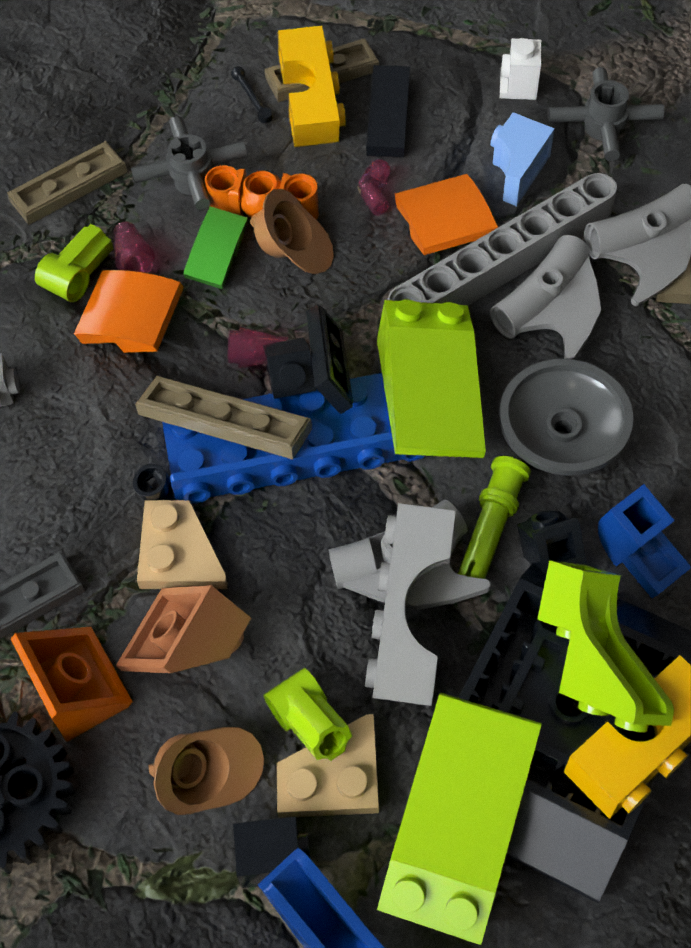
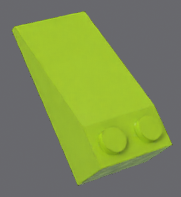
[377,300,486,458]
[377,692,542,945]

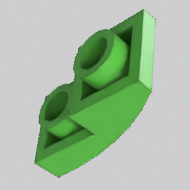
[183,206,248,289]

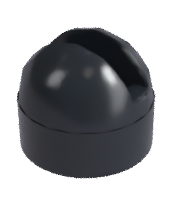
[133,464,172,500]

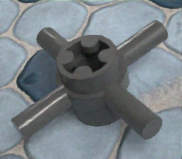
[548,67,664,161]
[131,116,247,210]

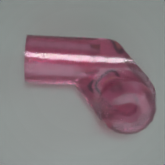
[358,159,391,216]

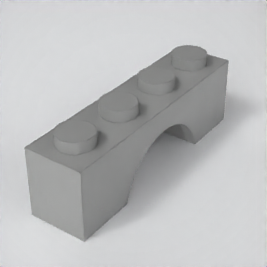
[365,503,456,706]

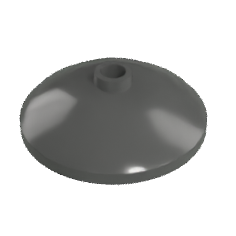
[499,359,634,475]

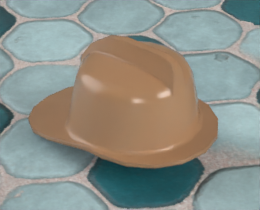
[250,189,334,274]
[149,727,264,815]

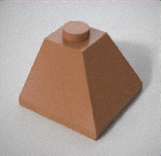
[116,585,251,673]

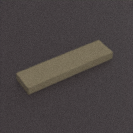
[135,376,312,460]

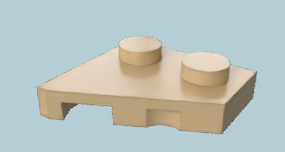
[137,500,228,589]
[277,714,379,818]

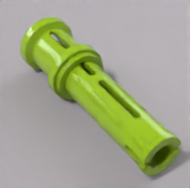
[457,456,531,579]

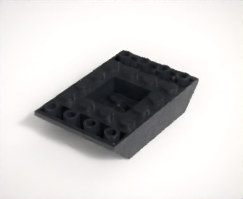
[459,563,691,903]

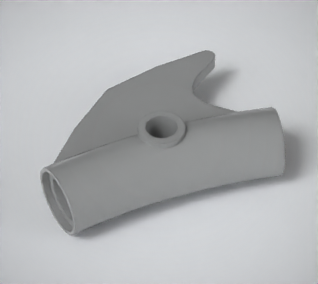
[584,184,691,306]
[490,235,601,360]
[328,499,490,610]

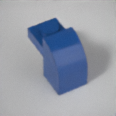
[598,484,691,598]

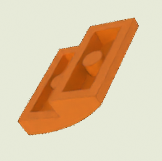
[395,174,498,255]
[74,270,184,353]

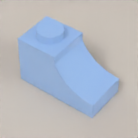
[491,112,555,206]

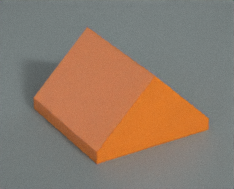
[11,627,133,742]

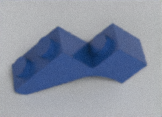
[258,848,385,948]

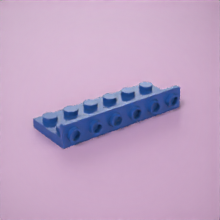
[162,373,424,503]

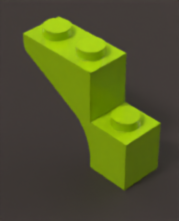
[537,560,674,732]

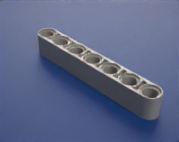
[388,173,617,306]

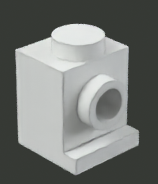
[500,38,541,100]

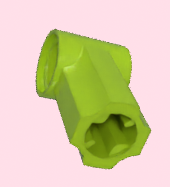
[35,224,114,302]
[263,668,352,761]

